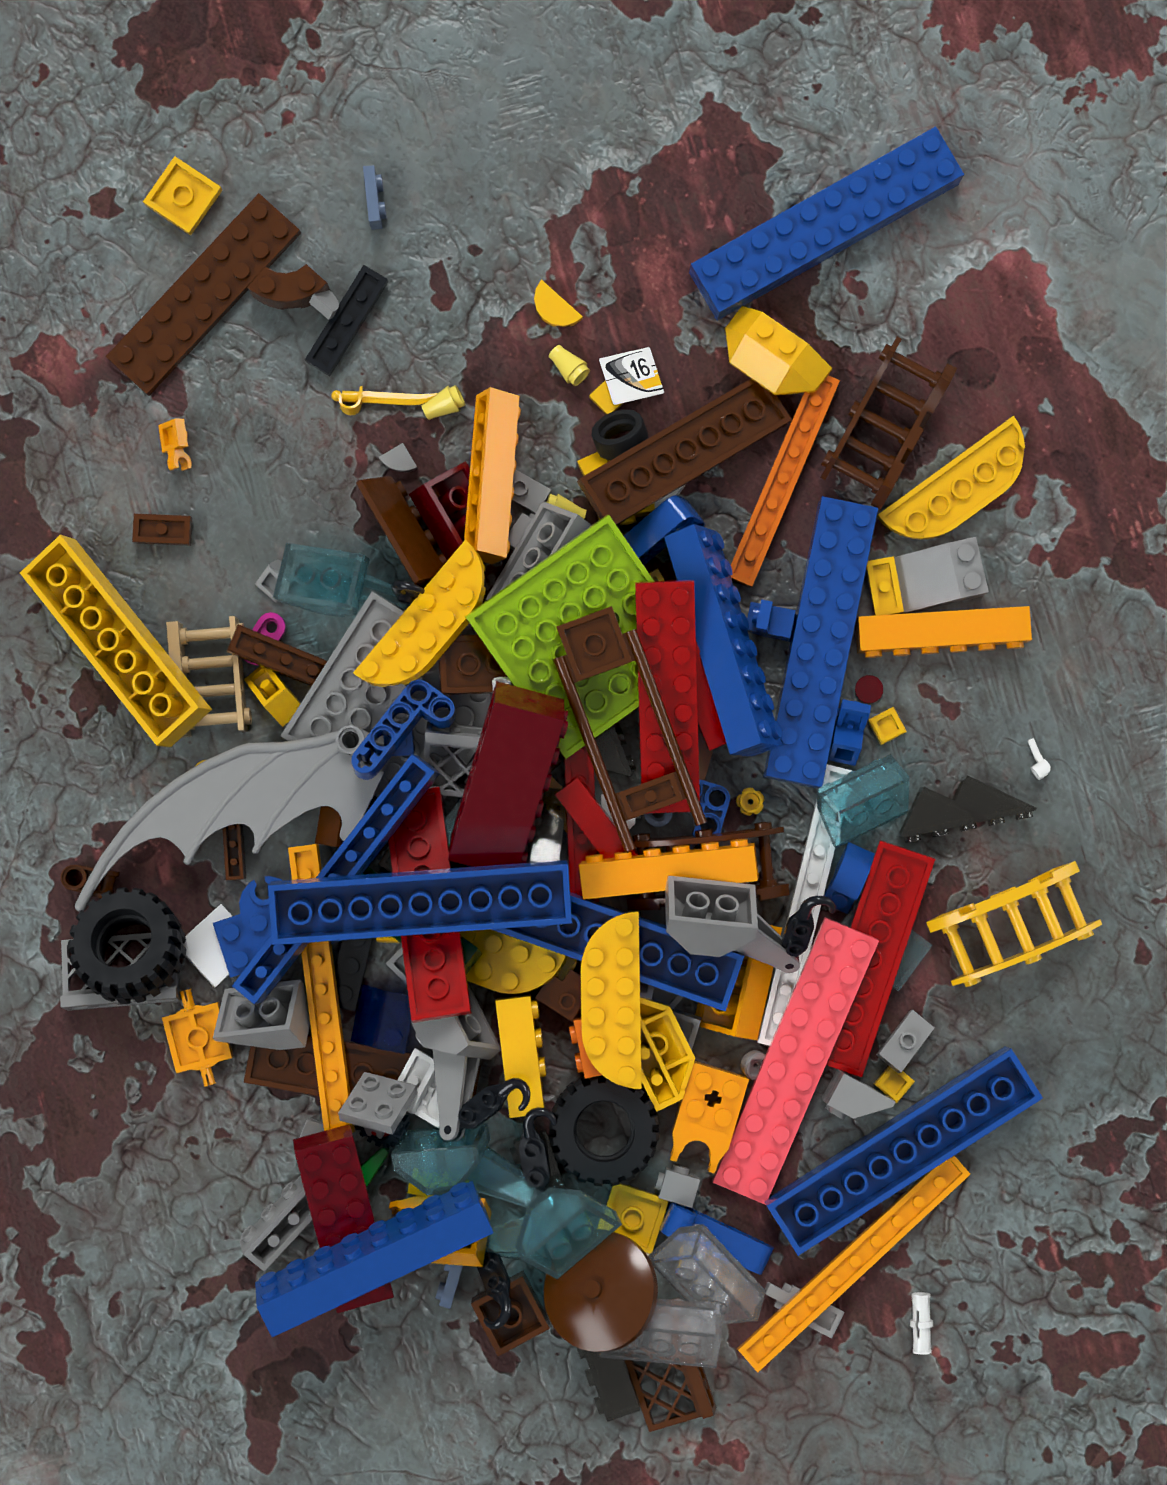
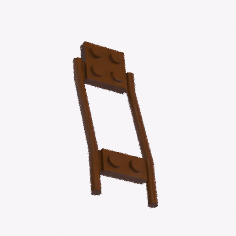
[553,606,707,852]

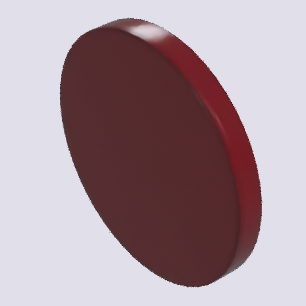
[855,675,883,703]

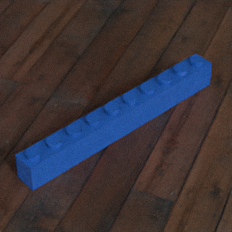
[232,754,440,1004]

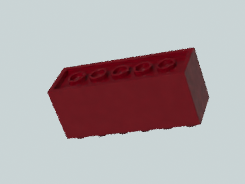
[448,681,568,867]

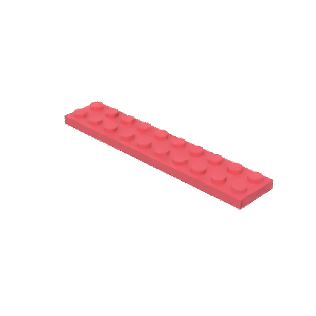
[712,917,879,1205]

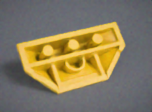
[725,306,832,395]
[640,997,695,1112]

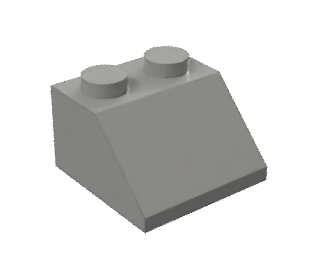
[821,1069,895,1120]

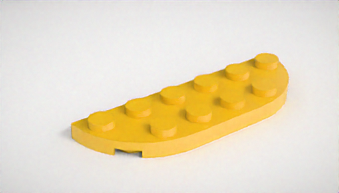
[877,416,1025,539]
[353,540,486,687]
[581,911,642,1089]
[461,929,568,995]

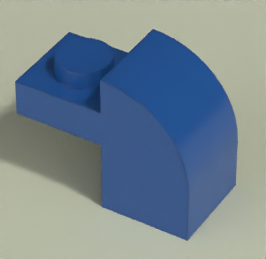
[747,599,796,642]
[828,699,871,766]
[824,842,875,914]

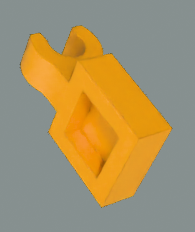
[158,418,192,471]

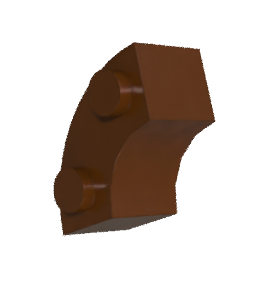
[247,264,331,310]

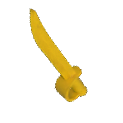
[331,386,438,416]

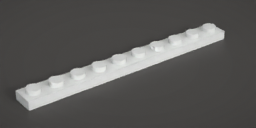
[757,764,854,1046]

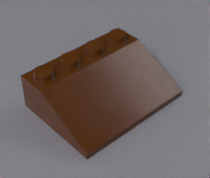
[356,476,447,589]

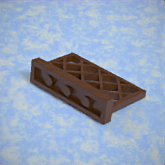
[621,1297,717,1432]

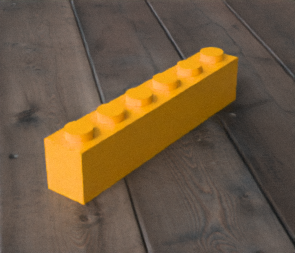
[464,387,521,564]
[855,606,1032,658]
[579,839,759,899]

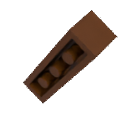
[222,824,246,880]

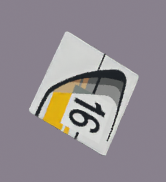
[599,347,664,405]

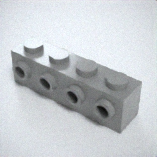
[240,1175,312,1271]

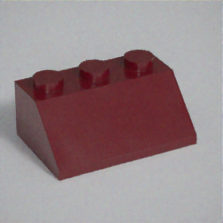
[409,461,470,561]

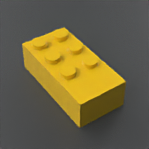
[495,994,547,1118]

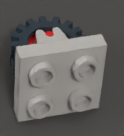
[338,1072,418,1148]

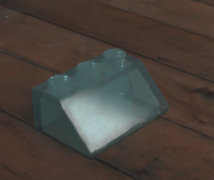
[817,754,910,848]

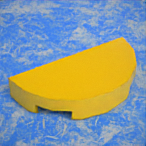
[534,279,583,327]

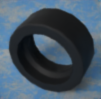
[591,410,648,460]

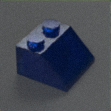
[351,984,412,1054]

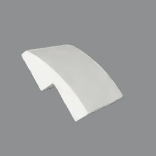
[183,904,232,988]
[398,1048,439,1128]

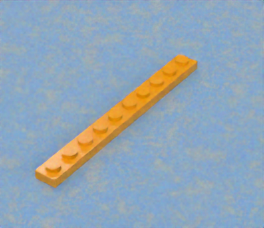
[288,844,355,1133]
[737,1156,970,1372]

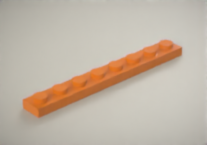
[731,375,840,588]

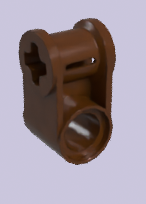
[60,865,120,898]

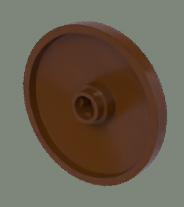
[544,1230,658,1352]

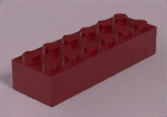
[293,1124,394,1313]

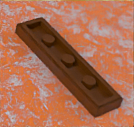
[227,624,327,686]

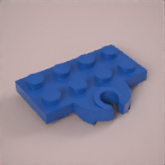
[213,876,340,978]

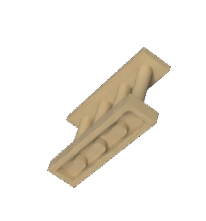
[166,616,252,738]

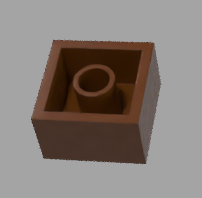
[471,1270,550,1356]

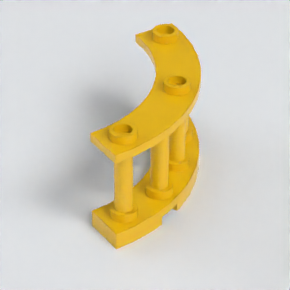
[926,861,1102,987]

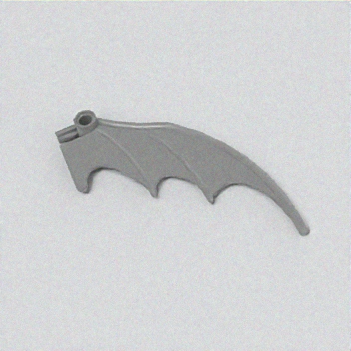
[75,725,392,912]

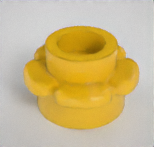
[736,788,764,816]

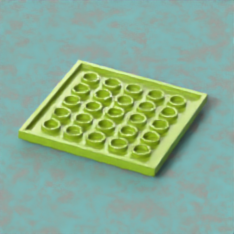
[465,515,654,759]

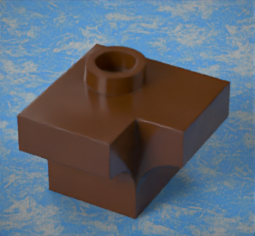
[535,969,581,1021]

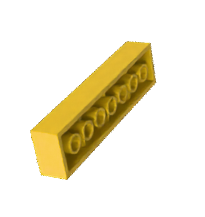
[20,535,212,747]

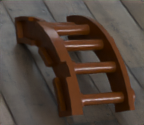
[820,336,957,510]
[627,822,790,910]

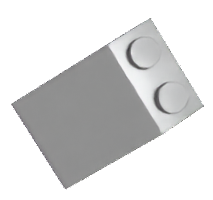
[894,537,989,614]
[213,979,310,1050]

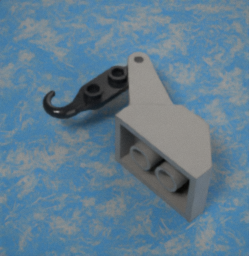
[665,875,836,973]
[411,982,531,1141]

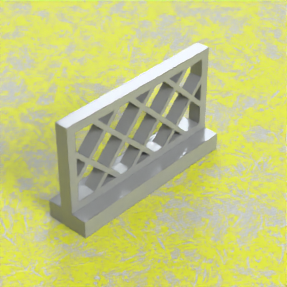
[423,722,483,797]
[60,933,182,1011]

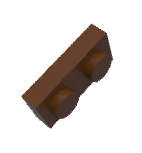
[132,513,192,546]

